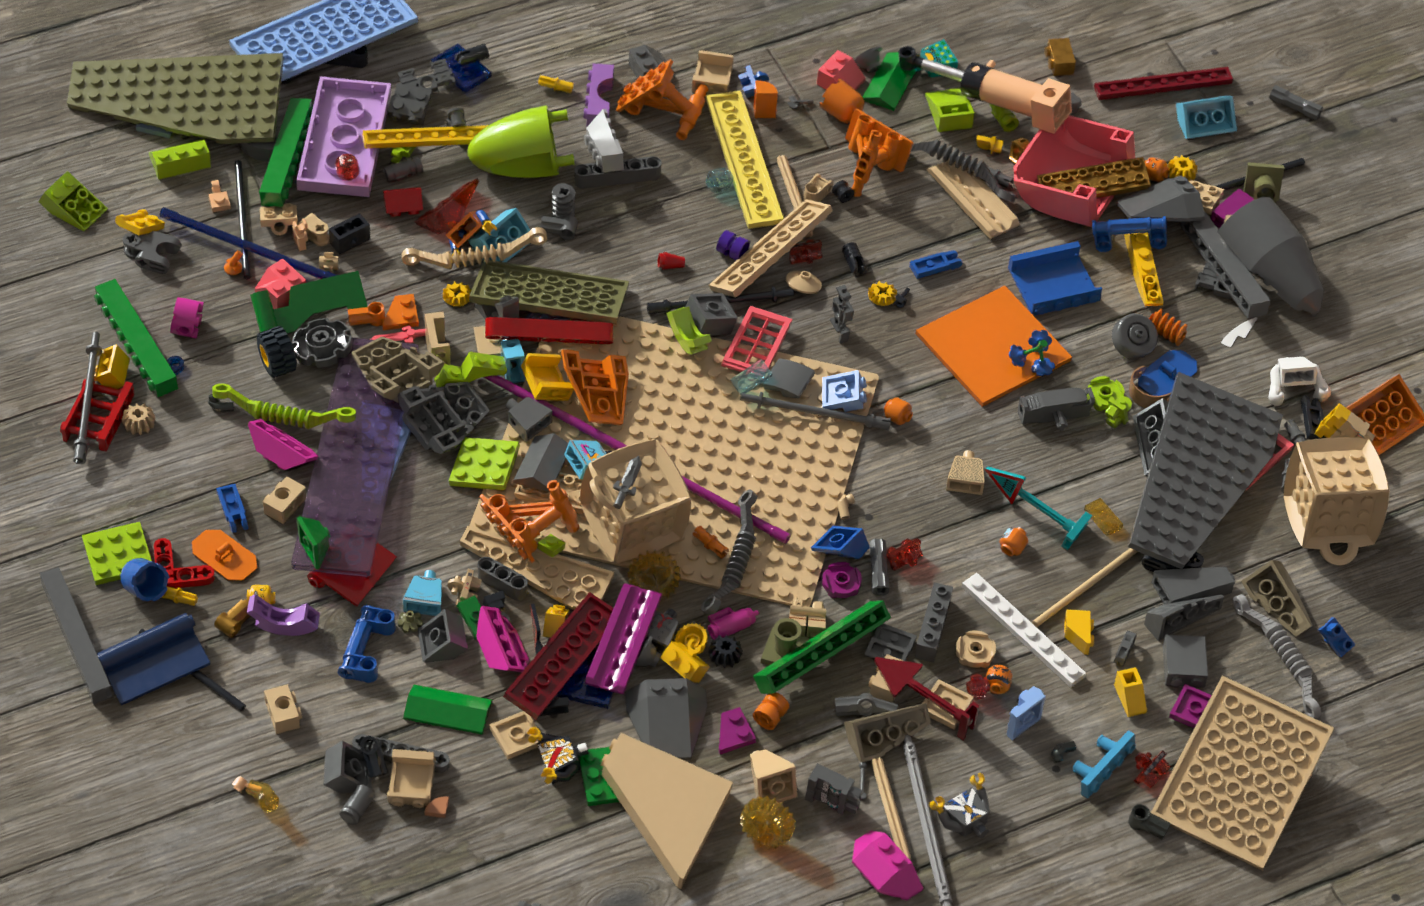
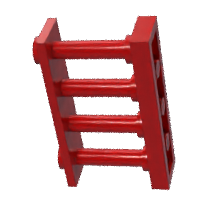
[60,379,135,452]

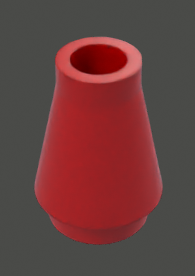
[657,252,685,270]

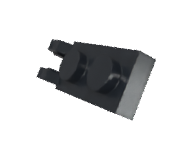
[1301,395,1326,440]

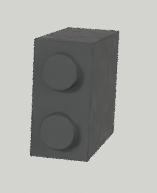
[1163,635,1208,688]

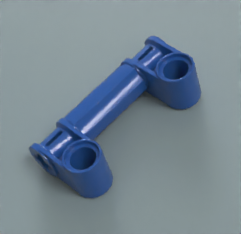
[1092,216,1167,252]
[338,605,396,683]

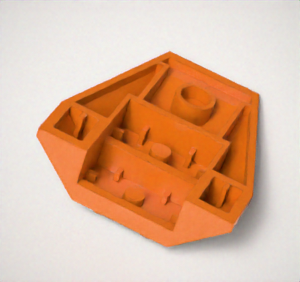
[561,349,629,425]

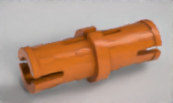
[693,526,729,559]

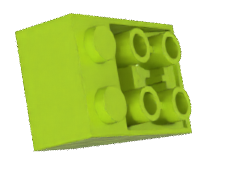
[925,89,974,132]
[38,171,108,232]

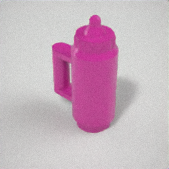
[708,607,759,640]

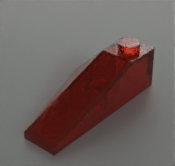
[415,178,479,235]

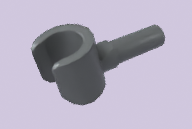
[787,95,813,109]

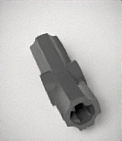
[835,693,898,716]

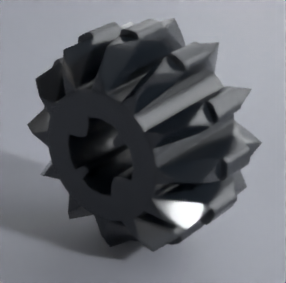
[708,634,743,669]

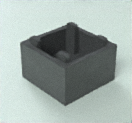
[686,293,738,335]

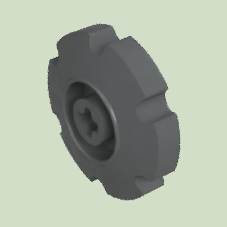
[292,318,353,368]

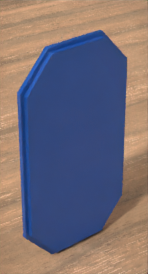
[1138,350,1197,396]

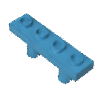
[1073,730,1136,798]

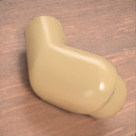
[838,494,855,520]

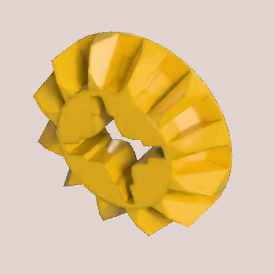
[442,281,472,306]
[868,281,897,306]

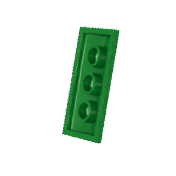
[863,52,916,111]
[403,684,492,735]

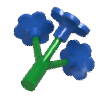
[1009,330,1055,376]

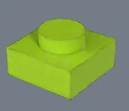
[537,534,566,558]

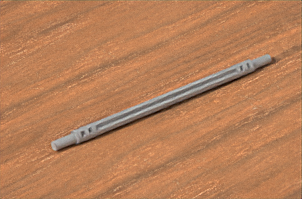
[903,735,952,906]

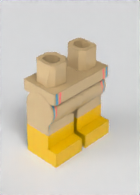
[1315,403,1375,442]

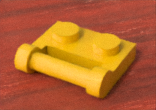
[115,209,165,235]

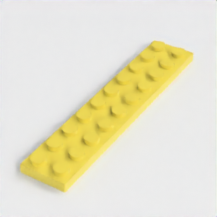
[706,90,784,229]

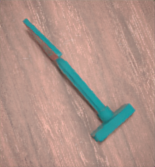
[985,467,1092,551]

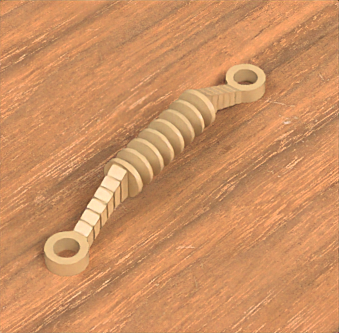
[402,227,547,270]

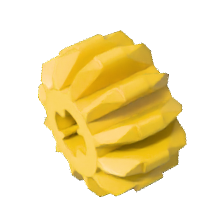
[1168,155,1198,181]

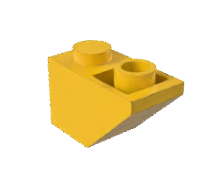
[543,605,570,638]
[1064,609,1094,655]
[1114,667,1147,717]

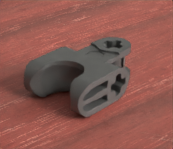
[123,231,182,274]

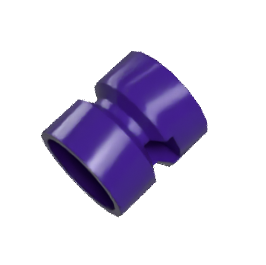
[716,230,750,261]

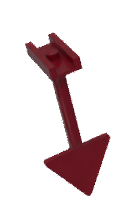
[874,657,980,740]

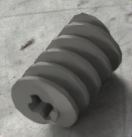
[552,183,575,219]

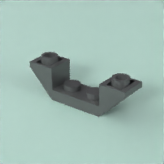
[475,295,519,319]

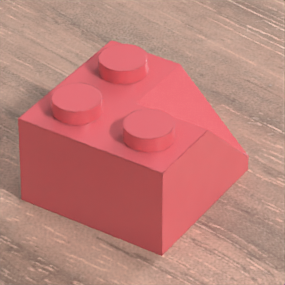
[255,259,306,309]

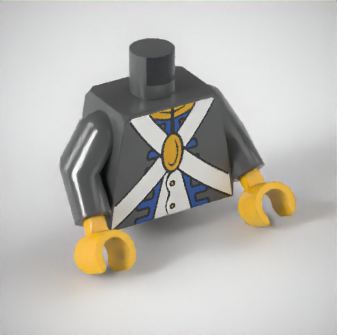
[929,773,990,838]

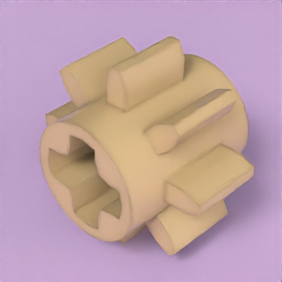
[319,252,339,274]

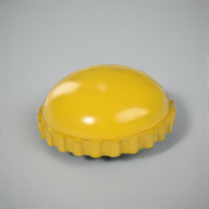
[675,623,708,649]

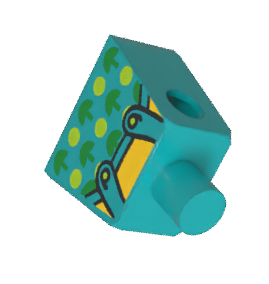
[915,40,958,78]

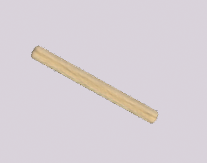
[777,155,813,238]
[872,757,911,861]

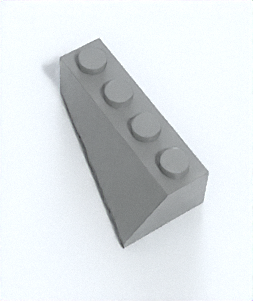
[584,109,624,173]

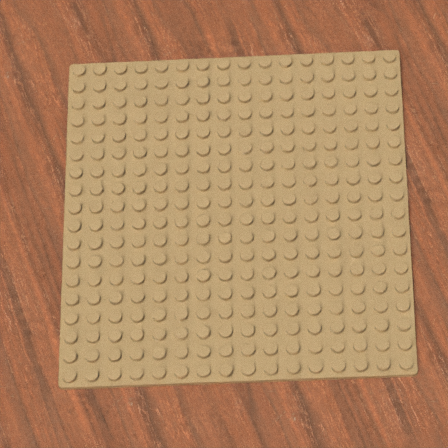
[469,316,879,607]

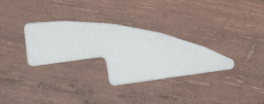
[1221,317,1257,347]

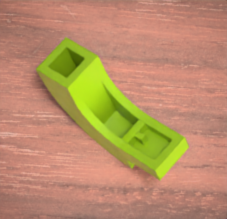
[667,307,712,355]

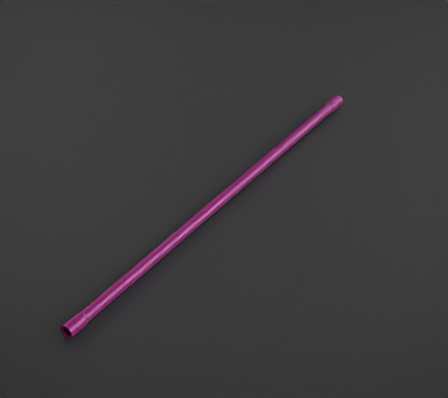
[483,375,791,544]

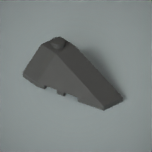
[1144,595,1224,641]

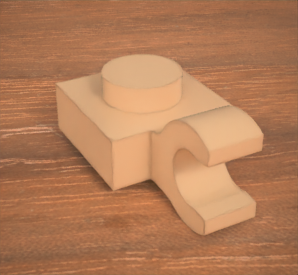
[208,180,231,212]
[292,219,308,251]

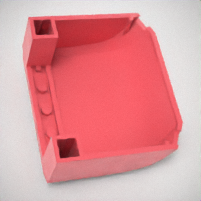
[1014,115,1135,227]

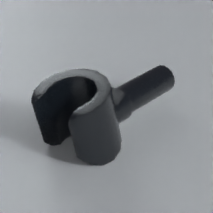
[894,288,910,308]

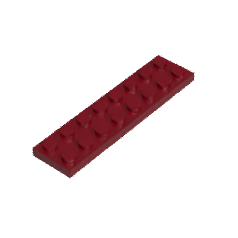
[503,592,614,720]

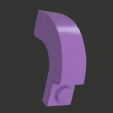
[247,594,320,636]

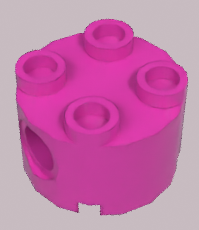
[170,297,204,339]

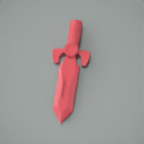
[368,326,425,344]

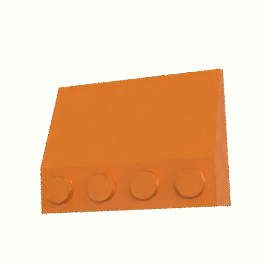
[1346,374,1424,455]

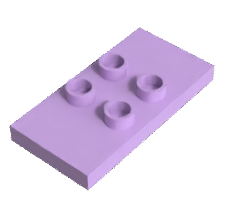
[297,77,391,197]

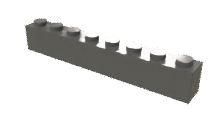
[1180,211,1270,318]

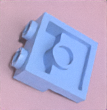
[822,370,867,412]
[1007,686,1045,740]

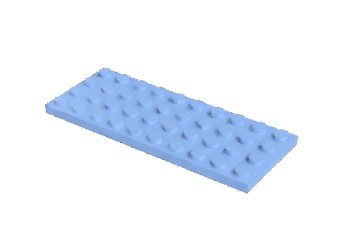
[229,0,418,81]

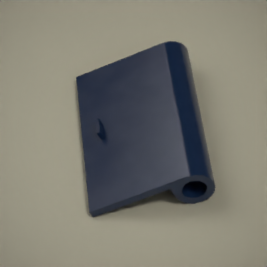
[97,613,211,706]

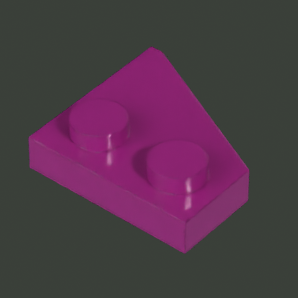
[718,707,756,755]

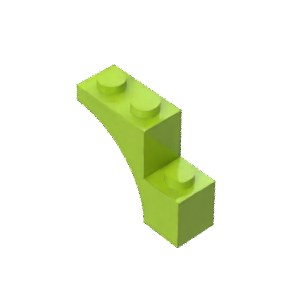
[434,352,507,387]

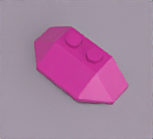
[248,419,318,470]
[476,606,529,672]
[852,830,923,901]

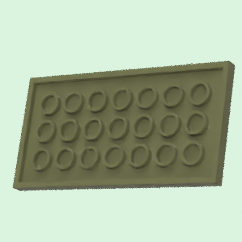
[469,260,629,324]

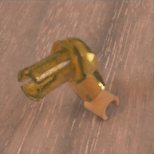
[232,777,279,813]

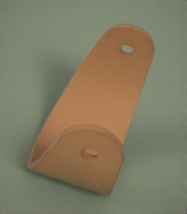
[1129,366,1171,408]

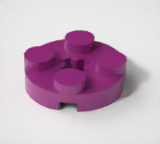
[822,562,862,598]

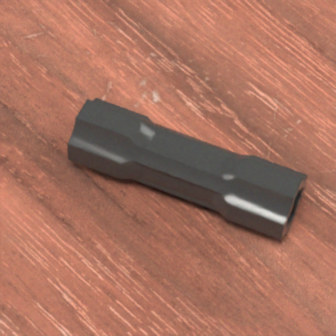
[1269,85,1323,120]
[869,539,890,596]

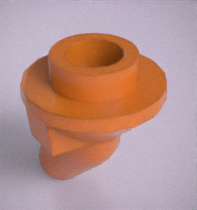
[224,250,243,275]

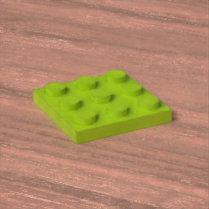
[449,437,520,490]
[82,522,152,585]

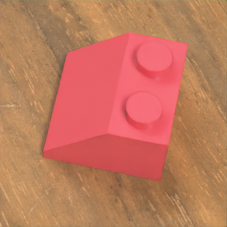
[817,50,865,90]

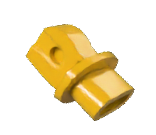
[976,135,1004,154]

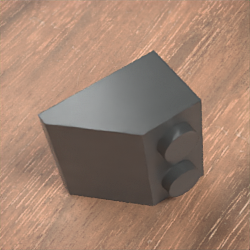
[629,45,675,79]
[418,609,468,663]
[324,741,372,793]

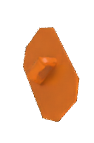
[192,530,257,580]

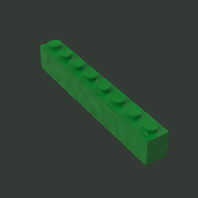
[259,98,313,207]
[94,279,178,398]
[753,600,891,694]

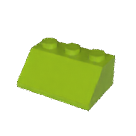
[149,140,211,180]

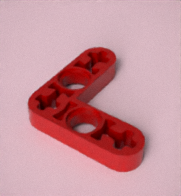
[154,538,215,589]

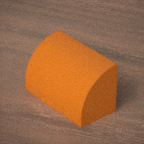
[754,81,778,118]

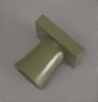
[1243,162,1284,203]
[760,618,810,665]

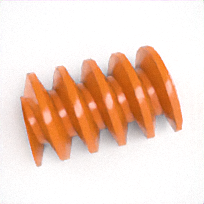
[1149,309,1187,346]

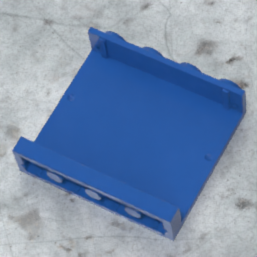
[1008,241,1102,316]

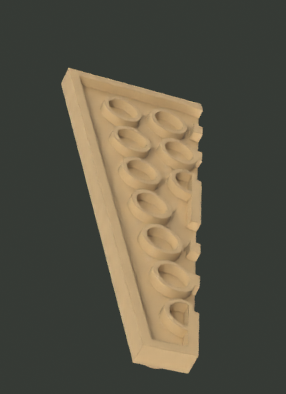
[460,526,614,610]

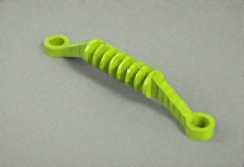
[212,383,356,429]

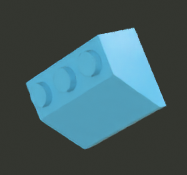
[1176,96,1237,139]
[468,208,535,262]

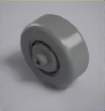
[1112,313,1158,360]

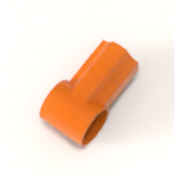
[348,302,385,327]

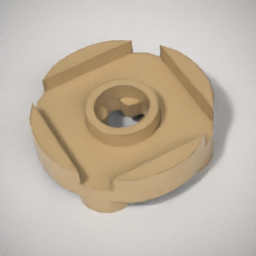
[956,631,996,668]

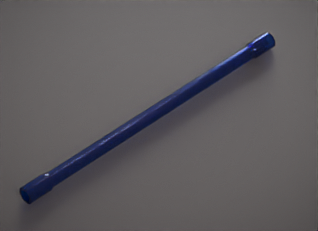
[159,207,337,279]

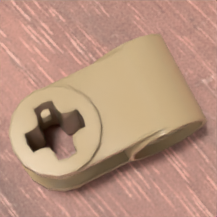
[803,173,834,202]
[298,213,330,246]

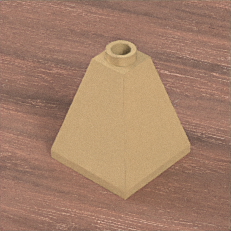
[750,749,797,809]

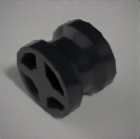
[832,180,855,203]

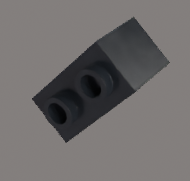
[329,213,371,255]

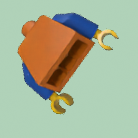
[446,210,497,256]

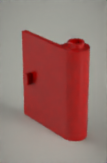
[307,525,397,607]

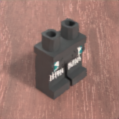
[805,763,863,815]

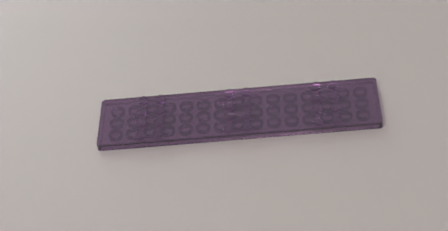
[291,338,419,577]

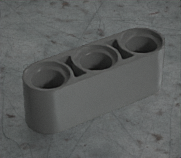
[478,557,528,601]

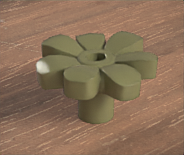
[397,610,423,633]

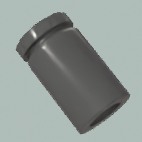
[339,785,375,825]

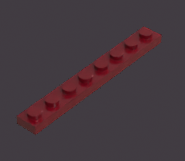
[1094,67,1233,100]

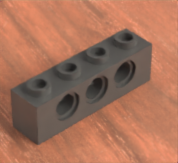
[915,582,953,663]

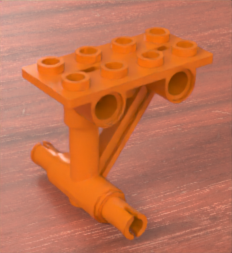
[616,59,708,140]
[845,109,913,197]
[479,480,579,563]

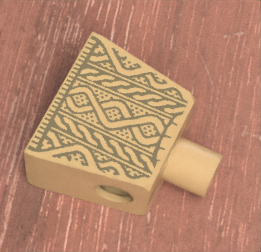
[946,450,984,495]

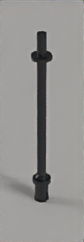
[647,286,794,315]

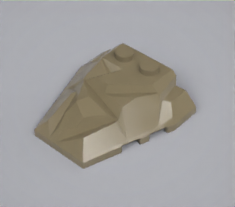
[352,336,444,403]

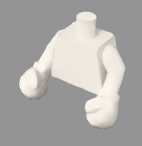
[1268,357,1331,406]

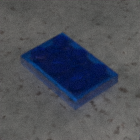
[431,44,492,93]

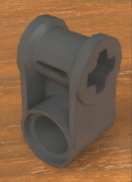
[447,107,466,127]

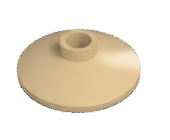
[786,271,822,294]

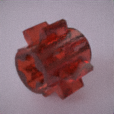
[966,674,990,700]

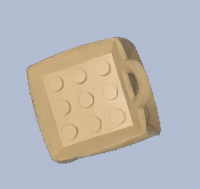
[1284,437,1390,565]
[580,439,691,563]

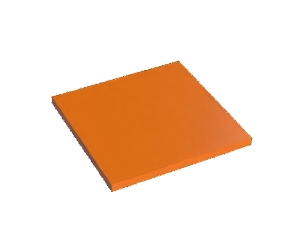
[916,285,1072,407]

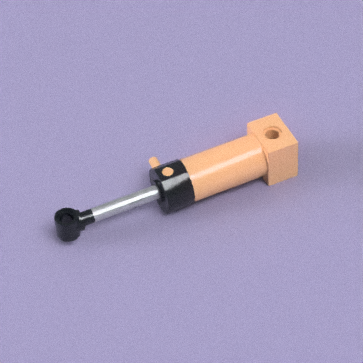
[898,46,1072,134]

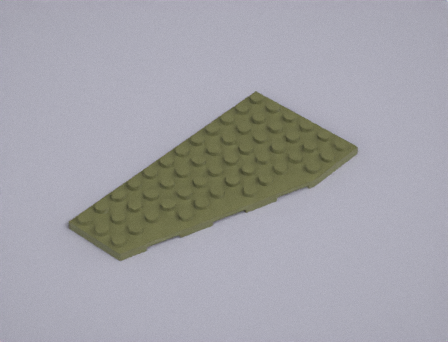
[67,53,284,144]

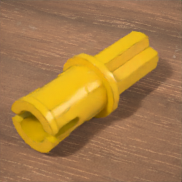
[538,75,574,94]
[161,586,198,606]

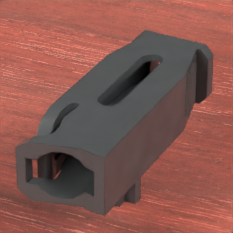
[1018,387,1095,431]

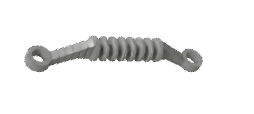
[1233,594,1321,719]

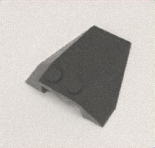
[1117,176,1205,222]
[625,678,707,760]

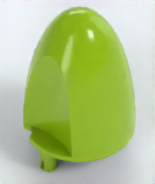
[467,105,575,178]

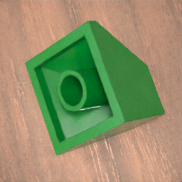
[297,516,331,570]

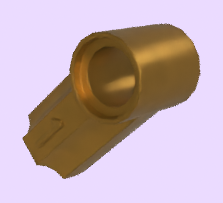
[214,600,251,638]

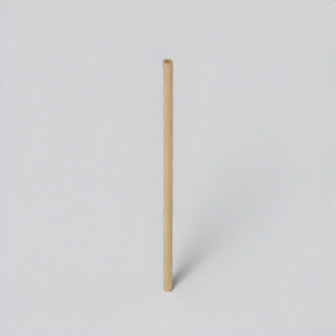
[1032,548,1138,627]

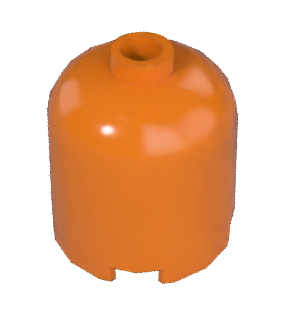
[819,79,864,123]

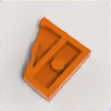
[382,294,419,330]

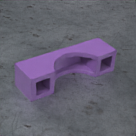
[584,63,614,126]

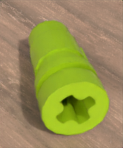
[989,104,1019,132]

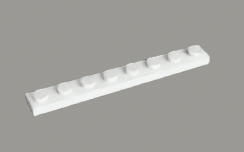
[962,573,1086,688]

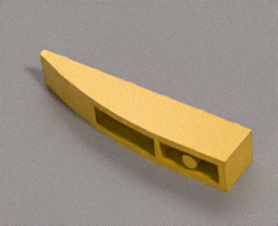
[1124,233,1164,306]

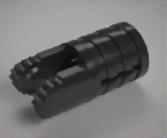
[455,43,489,66]
[842,242,867,274]

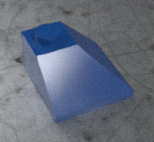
[811,526,870,559]

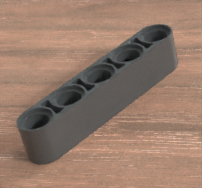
[574,156,662,188]

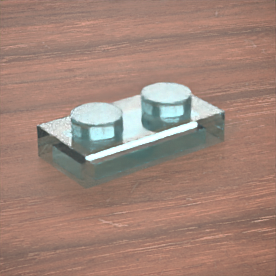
[730,359,773,395]

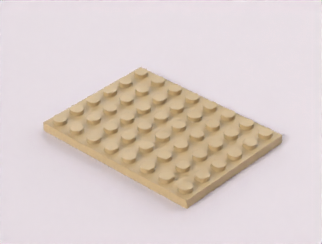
[1151,676,1334,871]

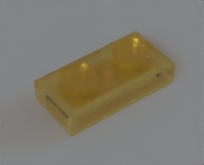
[1084,498,1123,536]

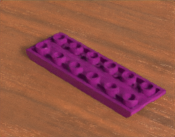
[585,584,663,695]

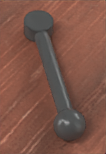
[859,762,867,800]

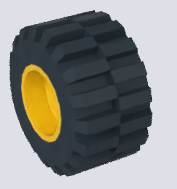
[257,326,297,378]

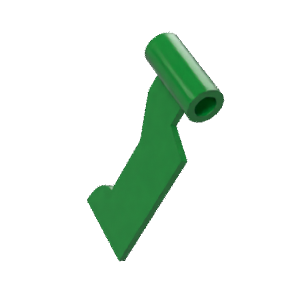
[250,271,368,333]

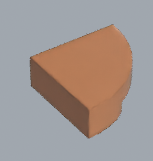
[425,797,449,818]

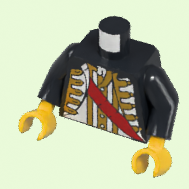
[527,727,589,785]

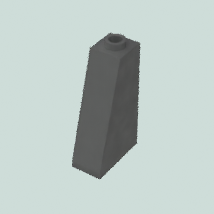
[1151,567,1235,604]

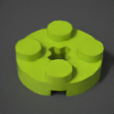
[1086,376,1125,411]

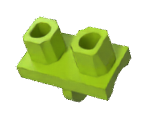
[1105,396,1132,429]

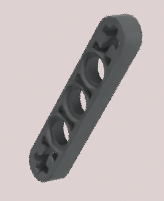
[352,734,450,773]

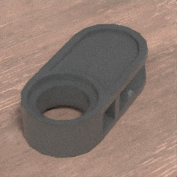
[1114,630,1137,666]

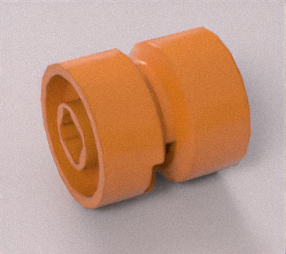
[753,692,790,730]

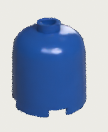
[120,558,169,601]

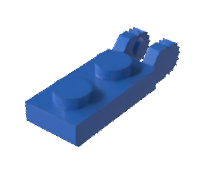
[909,250,963,279]
[216,484,248,533]

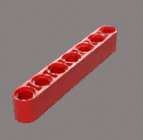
[485,317,613,345]

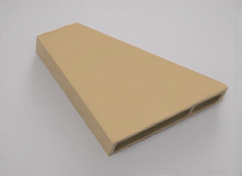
[601,733,733,889]

